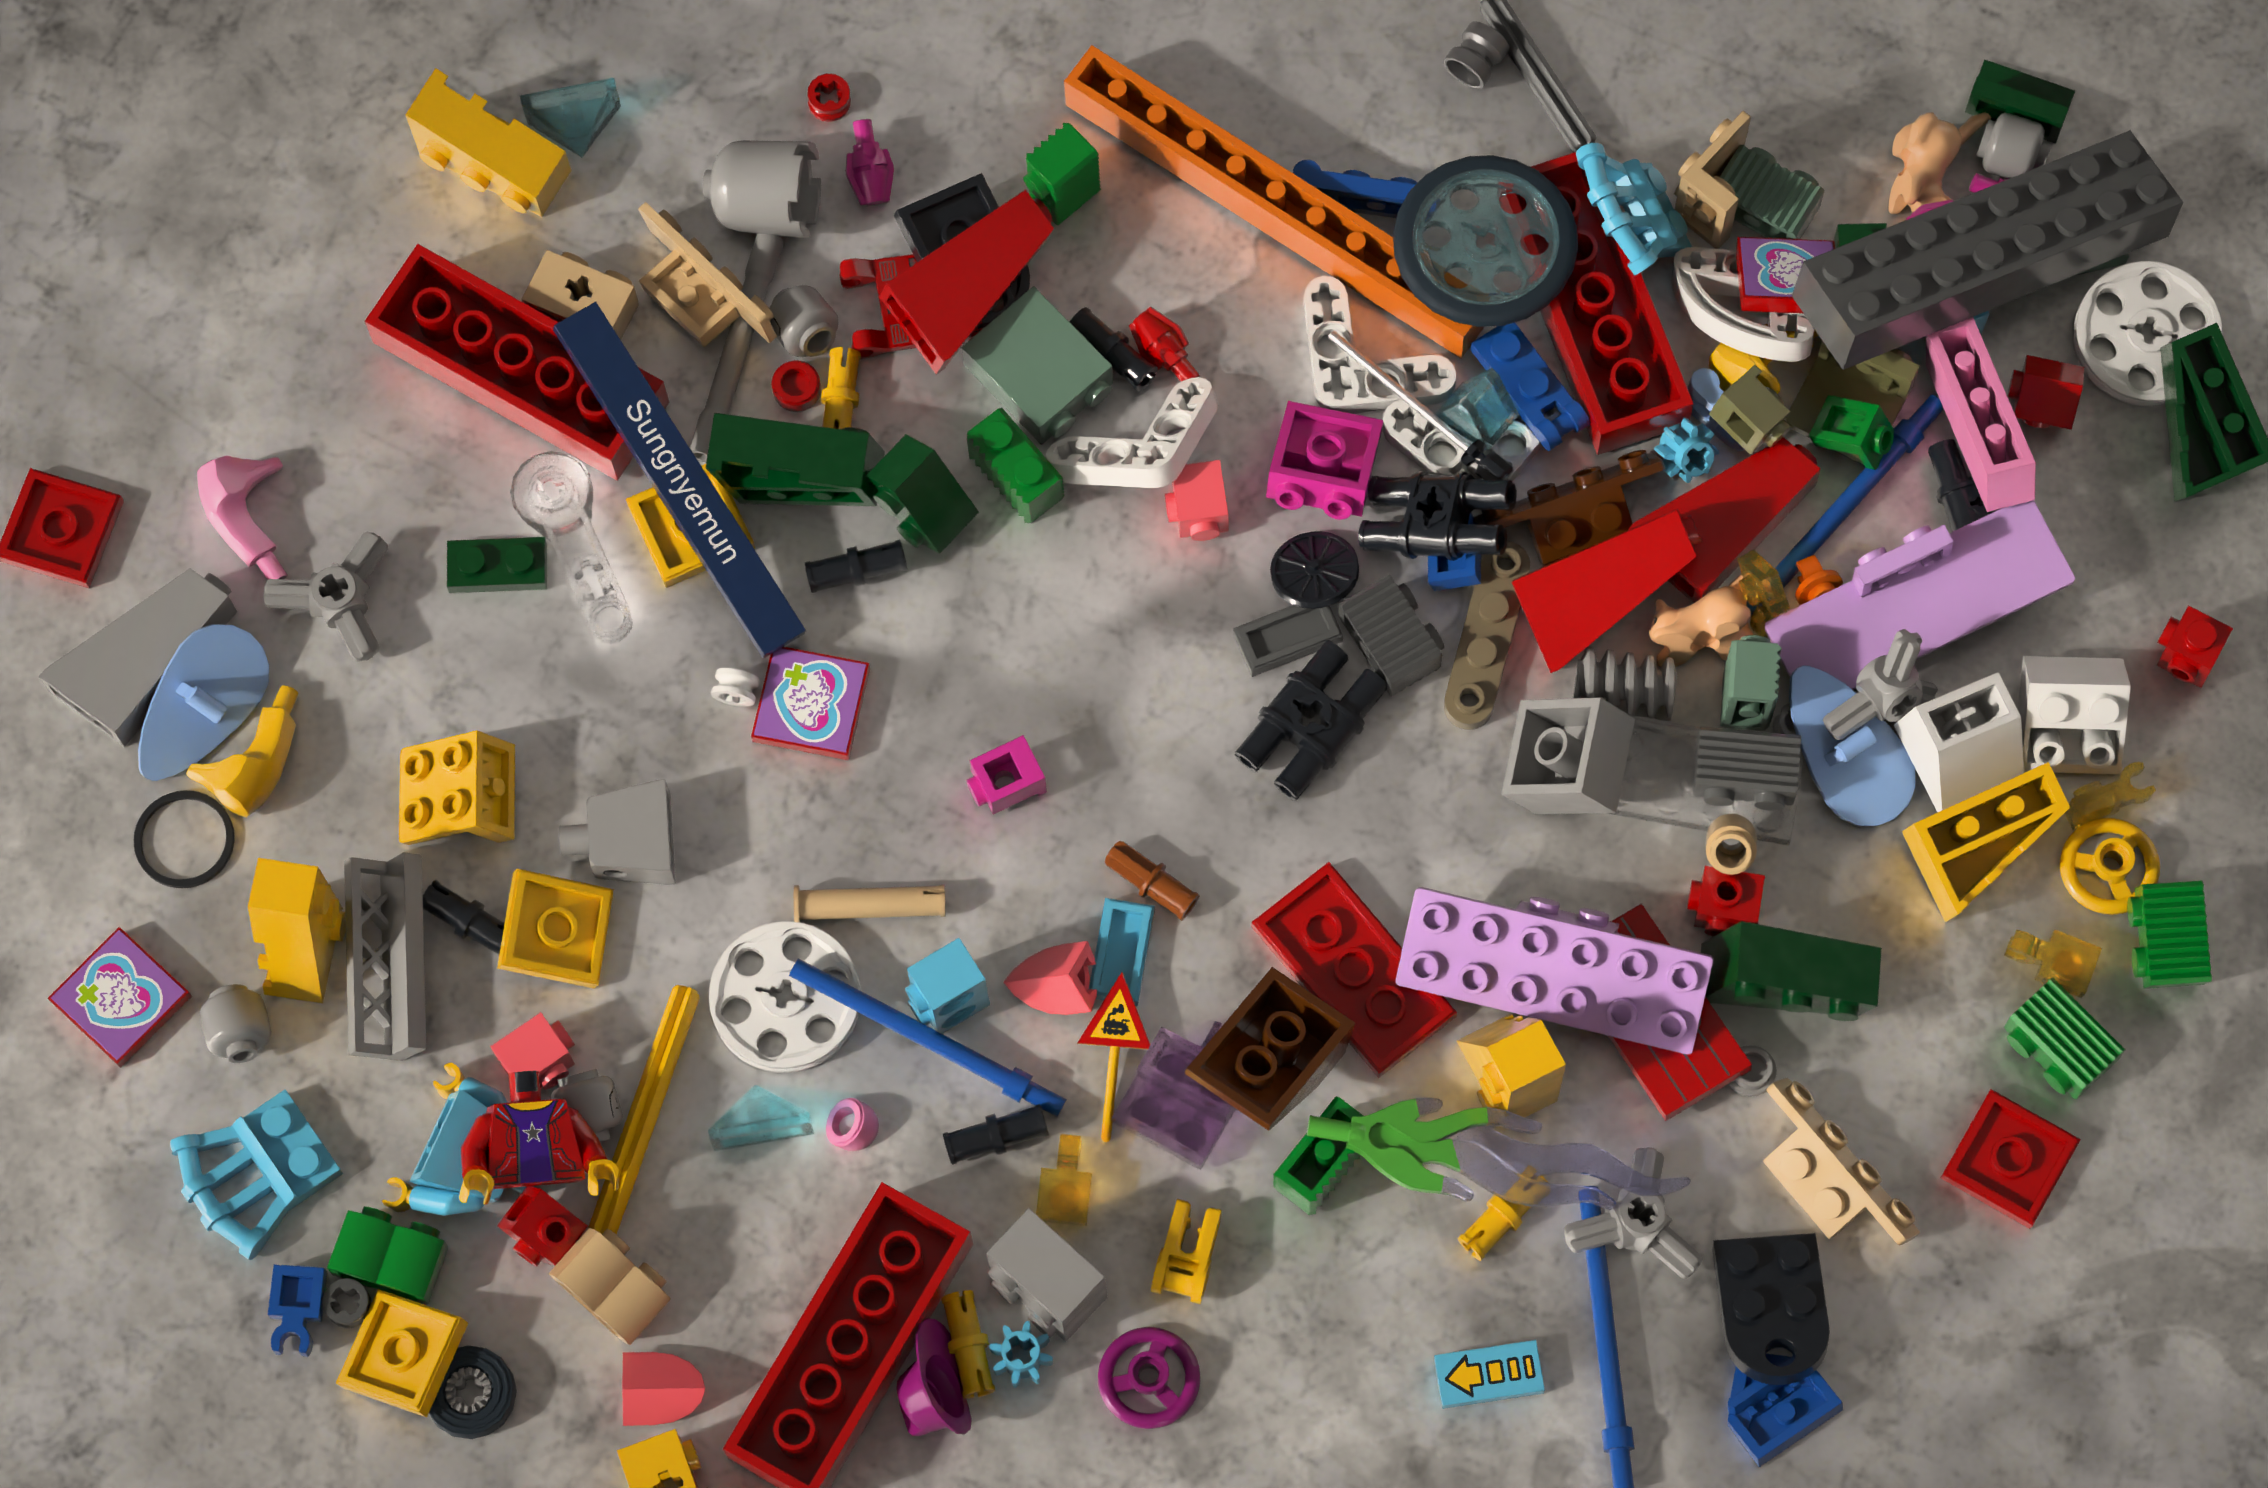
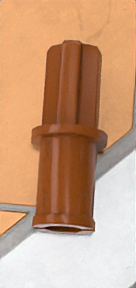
[1105,841,1200,921]

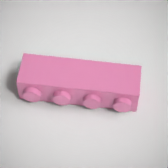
[1926,317,2036,512]

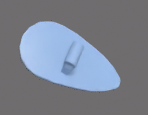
[138,624,269,781]
[1789,666,1915,826]

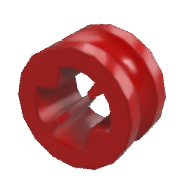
[807,73,851,122]

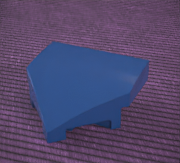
[1728,1353,1843,1467]

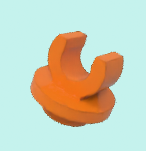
[1795,555,1843,605]

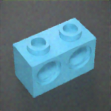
[905,938,990,1034]

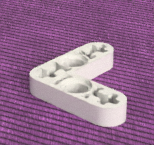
[1304,276,1456,414]
[1046,377,1218,488]
[1382,399,1560,481]

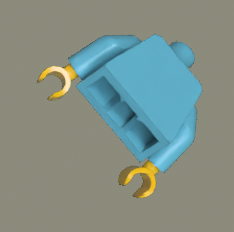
[382,1063,536,1216]

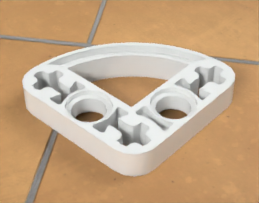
[1671,247,1814,362]

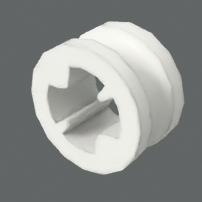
[711,668,760,707]

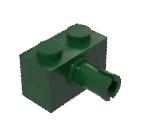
[866,434,979,554]

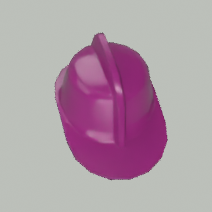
[896,1318,972,1436]

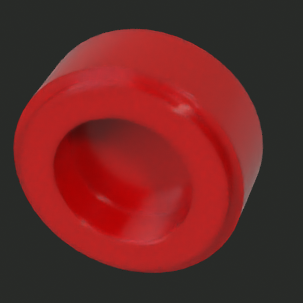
[771,360,821,412]

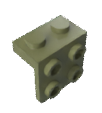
[1785,341,1920,464]

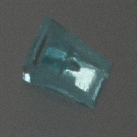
[1435,368,1519,450]

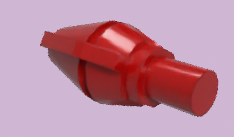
[1129,307,1200,382]

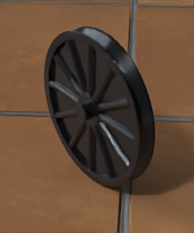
[1270,531,1359,609]

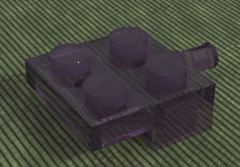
[1112,1021,1236,1170]

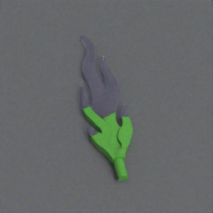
[1307,1098,1691,1211]

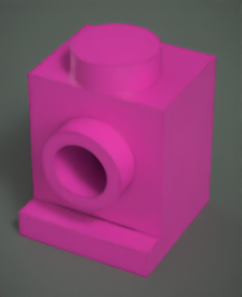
[966,735,1047,815]

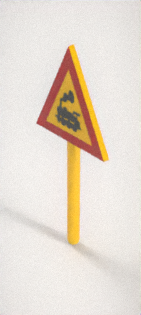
[1077,972,1152,1142]

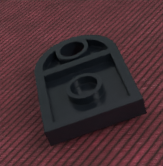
[894,173,1030,329]
[1712,1233,1830,1385]

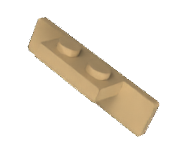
[638,202,777,347]
[1763,1078,1920,1245]

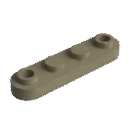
[1444,541,1530,730]

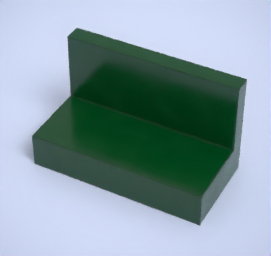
[1965,59,2075,144]

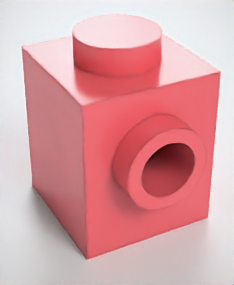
[1165,460,1229,541]
[490,1012,575,1090]

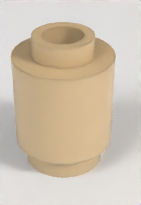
[1706,814,1757,875]

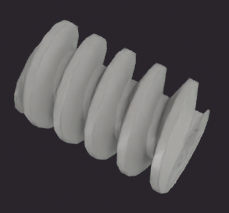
[1573,646,1677,721]

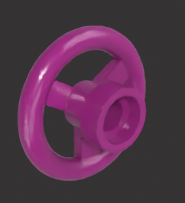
[1098,1327,1200,1429]

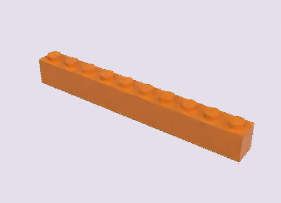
[1064,45,1491,359]

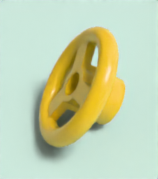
[2060,818,2160,915]

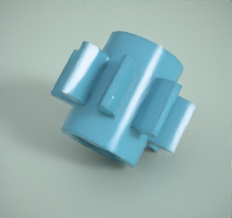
[1654,418,1719,483]
[989,1321,1053,1388]

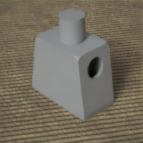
[559,779,676,885]

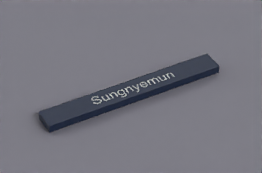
[553,302,806,659]

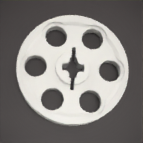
[2073,261,2223,407]
[709,921,861,1073]

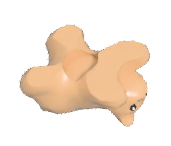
[1888,112,1991,215]
[1648,560,1762,667]

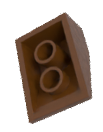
[1185,967,1355,1131]

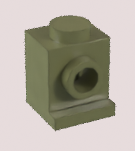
[1709,365,1791,455]

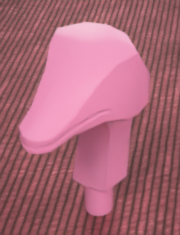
[197,455,288,580]

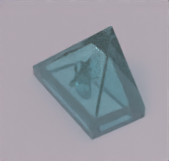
[520,78,621,158]
[708,1085,814,1151]

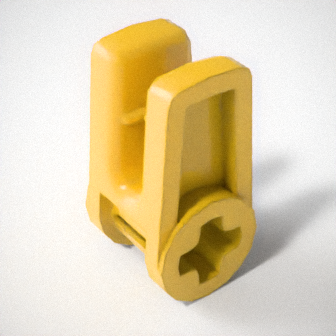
[1151,1199,1222,1305]

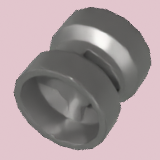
[1444,21,1509,89]

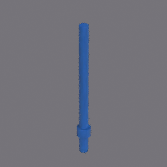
[1747,395,1944,618]
[789,958,1067,1117]
[1578,1186,1635,1488]

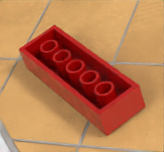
[1496,152,1694,455]
[364,244,670,481]
[723,1182,973,1488]

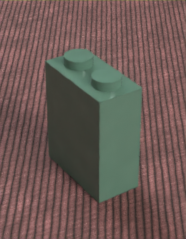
[961,286,1113,445]

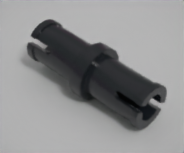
[1070,307,1158,392]
[805,539,908,593]
[423,880,505,955]
[943,1104,1049,1165]

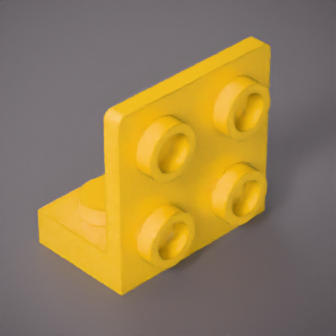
[399,730,515,845]

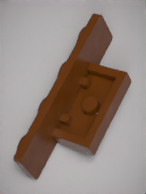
[1473,450,1666,564]

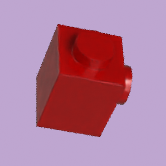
[2007,355,2084,430]
[2156,605,2233,688]
[1687,865,1765,937]
[497,1186,588,1267]

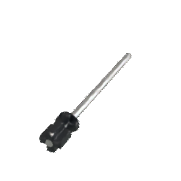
[1328,331,1513,480]

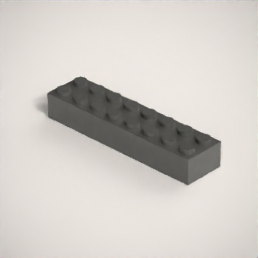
[1792,130,2184,370]

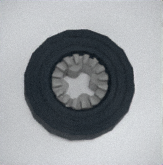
[429,1345,517,1439]

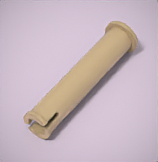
[793,885,946,923]

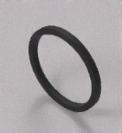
[134,790,234,888]

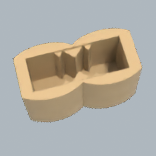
[548,1228,671,1345]

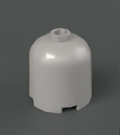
[703,140,821,238]

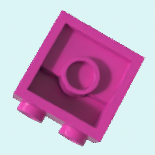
[1266,401,1383,520]

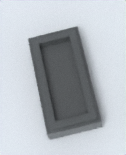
[1233,605,1343,677]

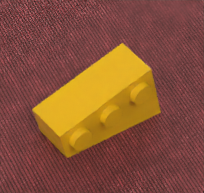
[405,68,571,217]
[1902,762,2070,922]
[248,858,346,1004]
[1457,1014,1566,1128]

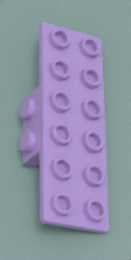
[1765,500,2075,690]
[1396,887,1713,1054]

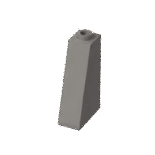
[39,568,237,747]

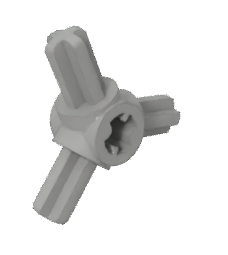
[264,531,388,662]
[1823,629,1938,740]
[1564,1147,1703,1279]

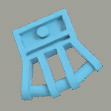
[1576,143,1692,275]
[170,1089,343,1260]

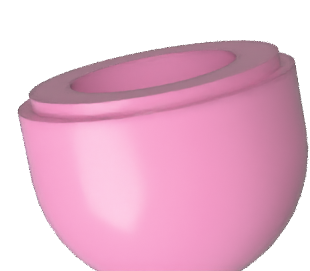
[826,1098,879,1151]

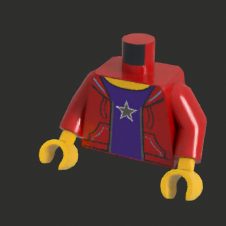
[459,1071,619,1205]

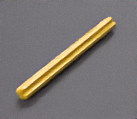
[588,985,700,1235]

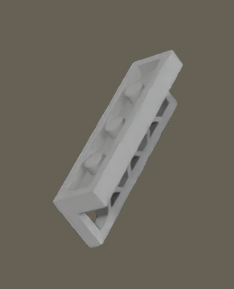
[344,852,427,1061]

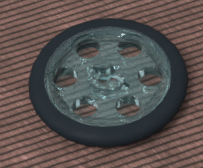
[1393,155,1578,327]

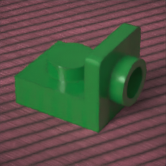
[1809,395,1894,470]

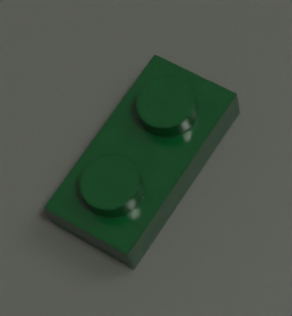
[447,537,547,593]

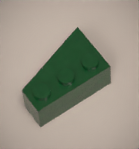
[2160,323,2268,502]
[705,413,885,506]
[1701,921,1882,1021]

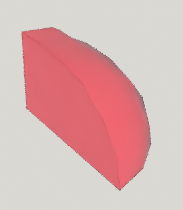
[1003,941,1097,1015]
[622,1352,705,1426]

